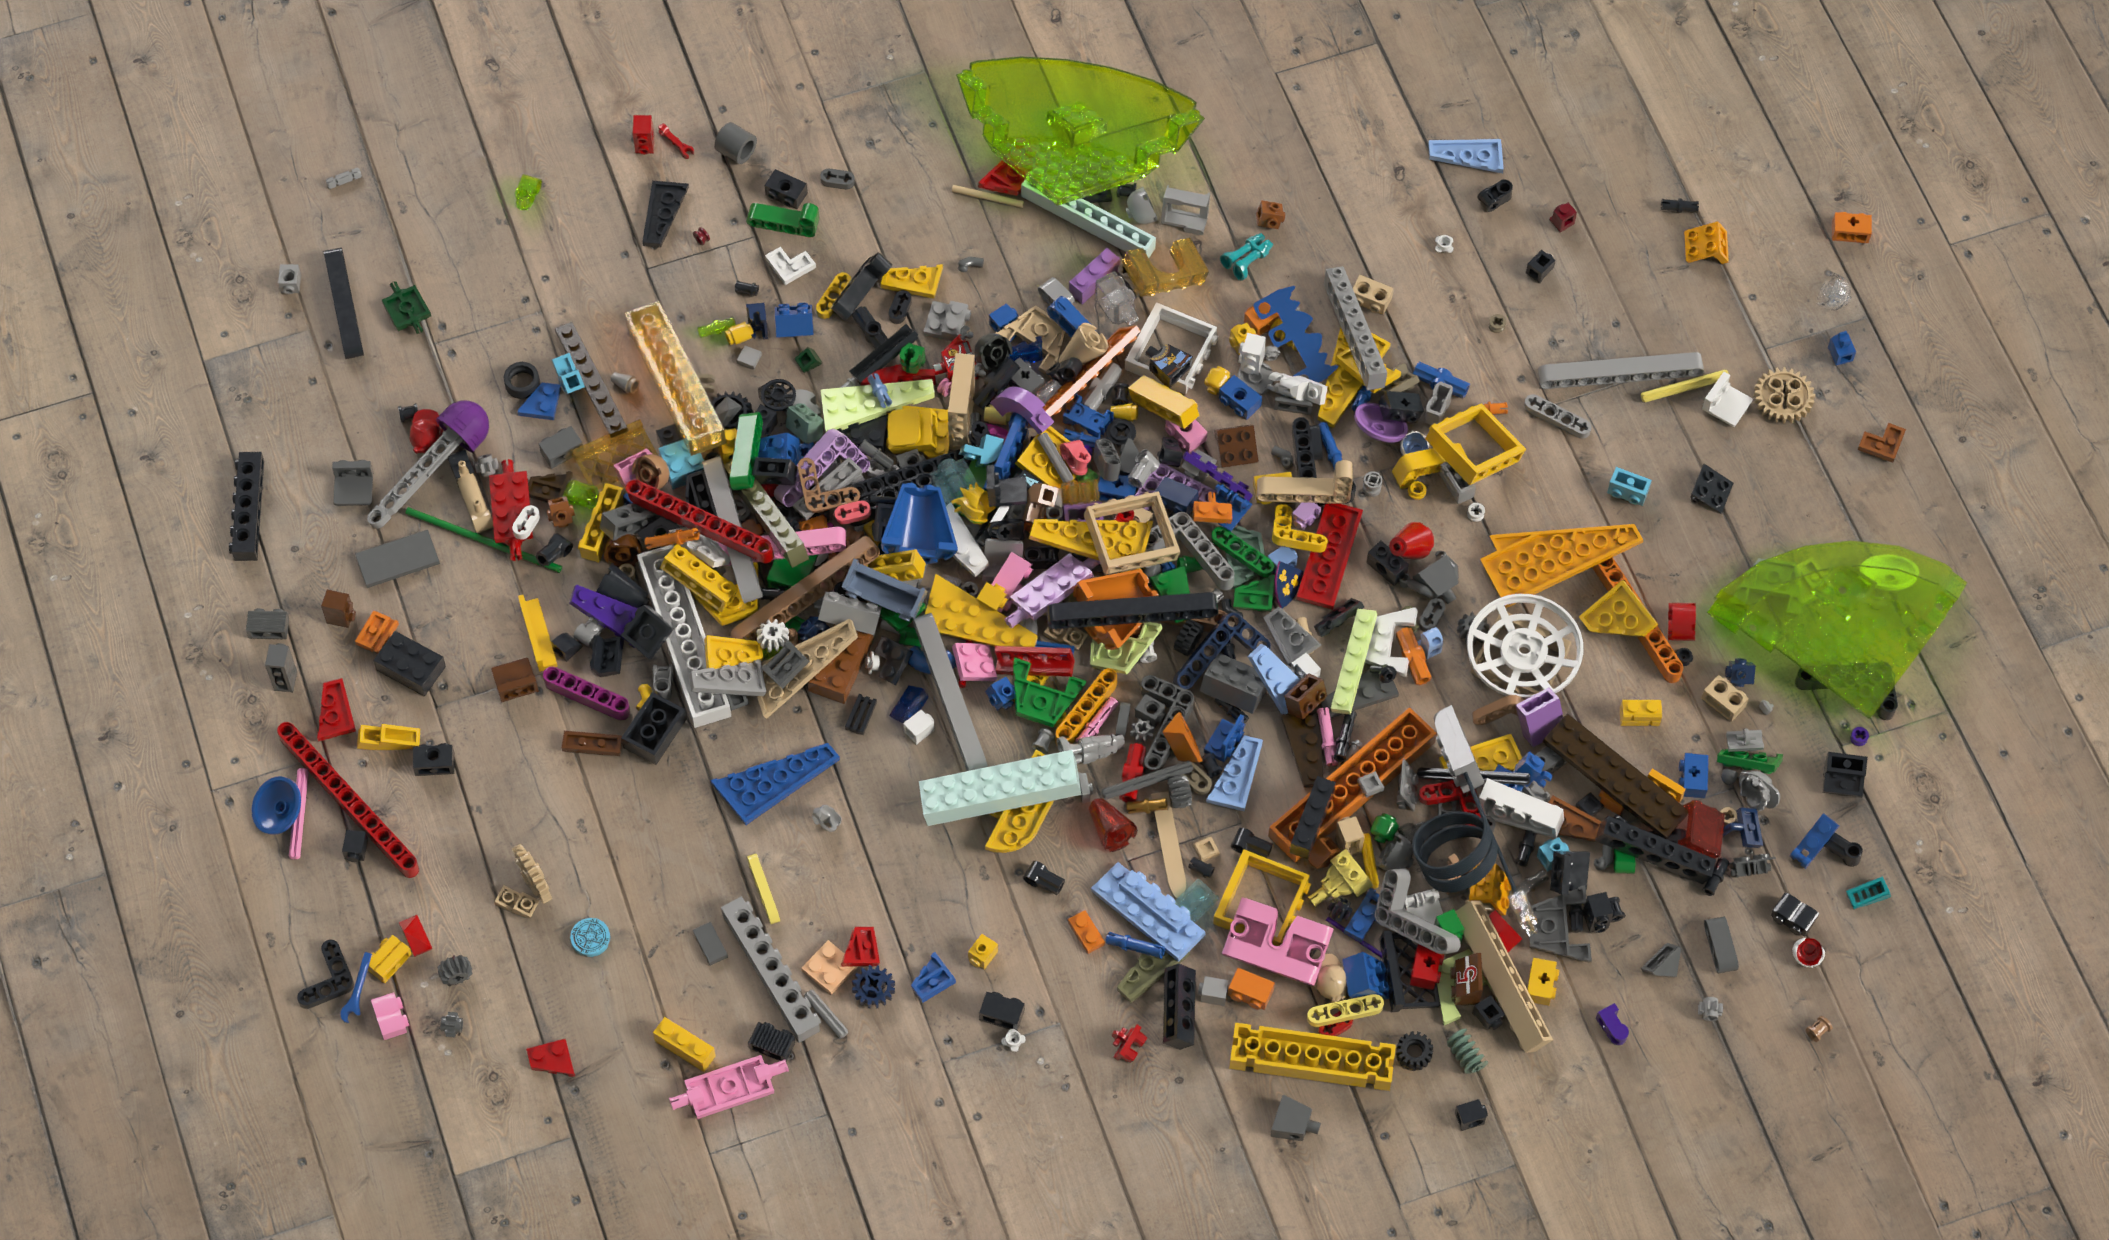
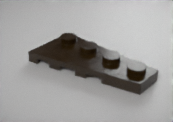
[1281,714,1323,788]

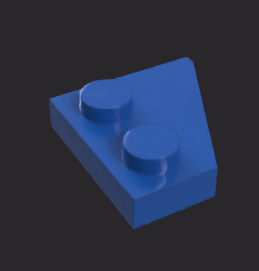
[518,382,561,420]
[911,952,956,1003]

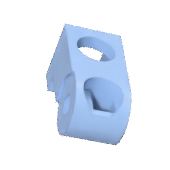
[1417,627,1443,660]

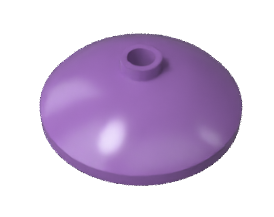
[1354,403,1408,443]

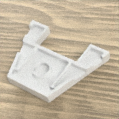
[1365,608,1418,677]

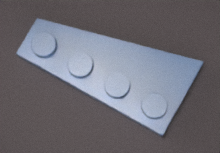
[1428,139,1504,173]
[1247,644,1301,714]
[1206,735,1263,811]

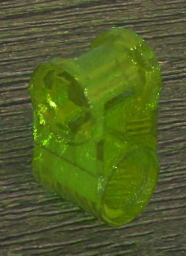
[515,174,542,210]
[563,480,599,509]

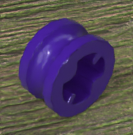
[1850,727,1869,746]

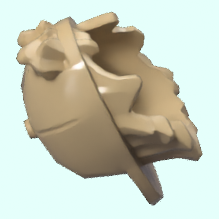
[1314,954,1348,1002]

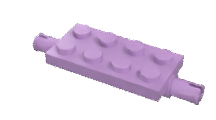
[1005,553,1101,628]

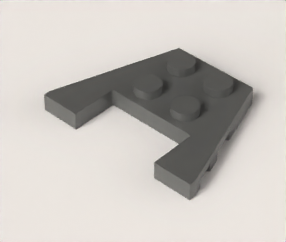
[1527,885,1592,963]

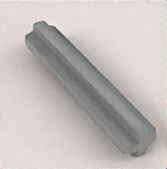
[1038,433,1074,484]
[805,990,848,1039]

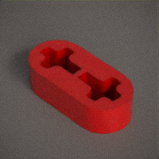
[1319,1011,1353,1036]

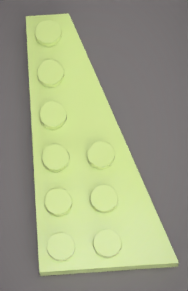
[821,379,934,432]

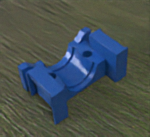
[1063,394,1114,438]

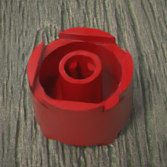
[1668,602,1696,641]

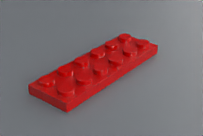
[1296,503,1363,610]

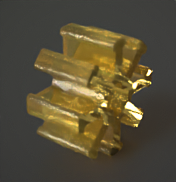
[1061,479,1100,505]

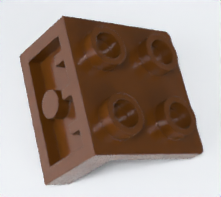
[1214,424,1259,468]
[491,657,539,703]

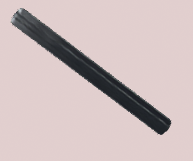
[1417,767,1531,785]

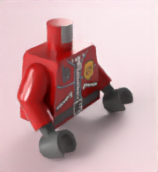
[932,326,986,382]

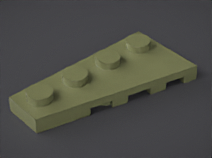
[1117,941,1190,1003]

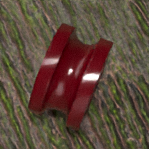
[693,227,710,246]

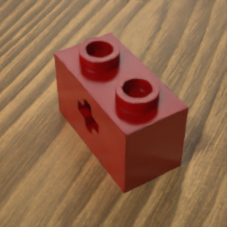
[633,115,655,155]
[1410,944,1444,990]

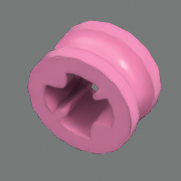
[937,378,952,397]

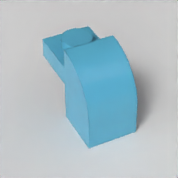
[551,353,585,394]
[959,434,1004,467]

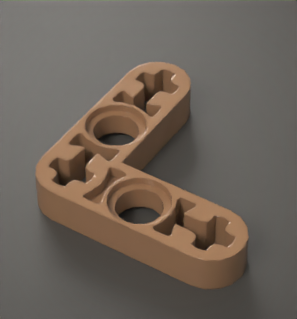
[798,458,860,513]
[1472,695,1526,725]

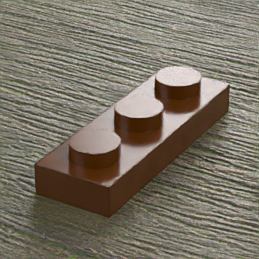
[561,730,622,756]

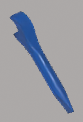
[341,952,372,1023]

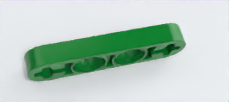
[1211,527,1274,578]

